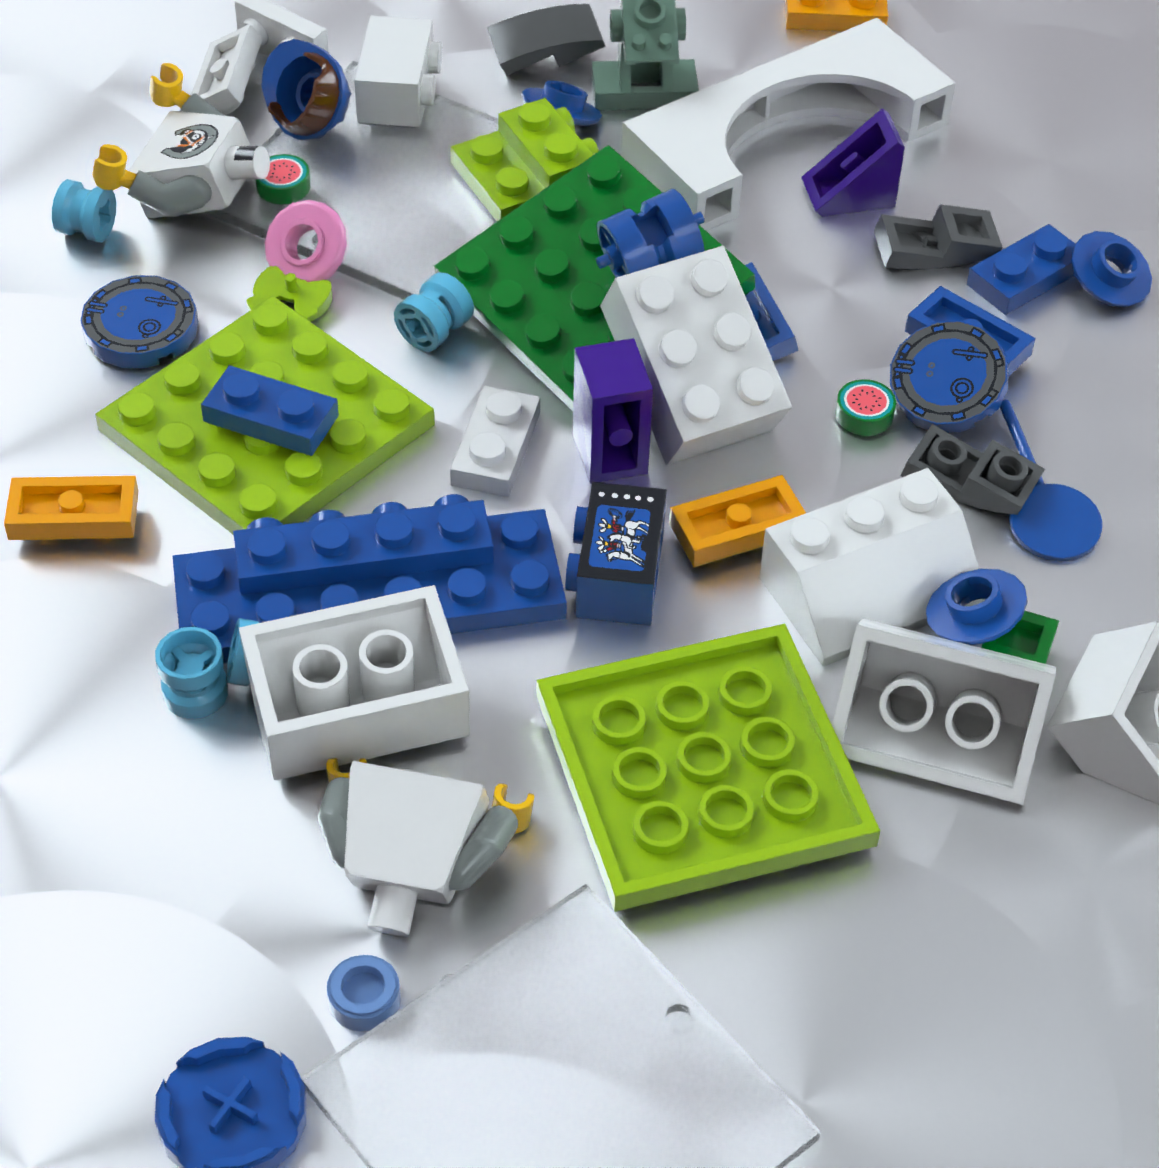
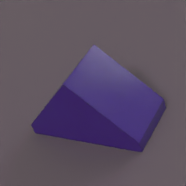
[801,108,905,217]

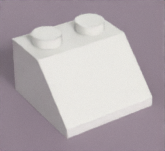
[1047,621,1159,805]

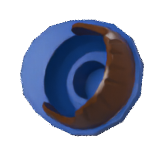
[261,39,352,141]

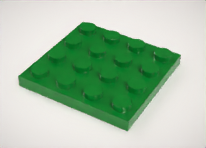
[434,145,755,412]

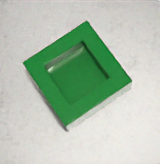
[981,611,1059,664]

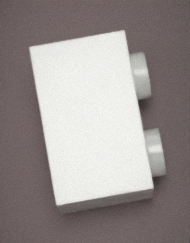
[354,15,442,128]

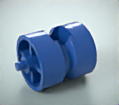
[596,189,705,278]

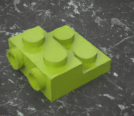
[450,98,599,221]

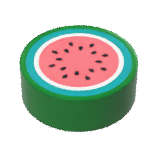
[255,154,311,205]
[835,379,896,436]

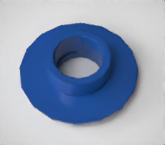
[522,80,602,126]
[1071,231,1152,307]
[926,569,1028,645]

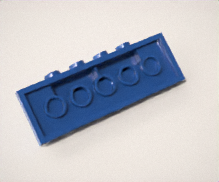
[172,494,567,664]

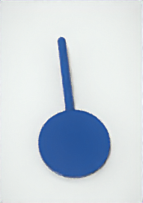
[1000,399,1102,561]

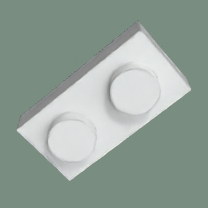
[234,0,329,57]
[191,24,262,115]
[450,386,540,497]

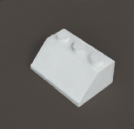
[759,468,986,666]
[239,585,470,781]
[832,618,1056,805]

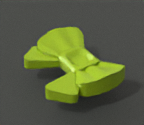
[246,266,333,322]

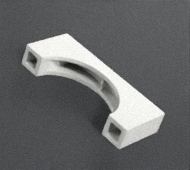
[621,18,956,231]

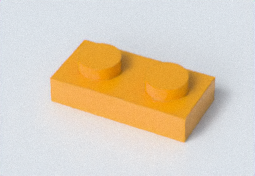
[785,0,888,31]
[4,475,139,540]
[669,475,806,567]

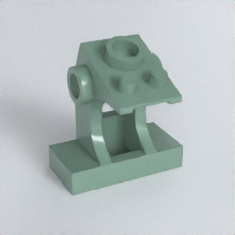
[592,0,699,110]

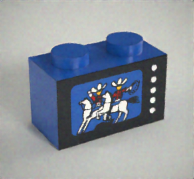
[565,482,667,626]

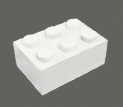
[600,245,792,466]

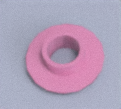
[265,200,347,282]

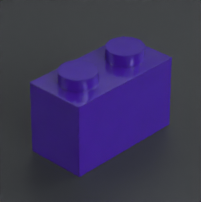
[573,338,653,484]

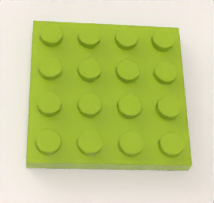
[95,296,435,534]
[536,623,880,912]

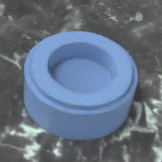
[327,955,401,1031]

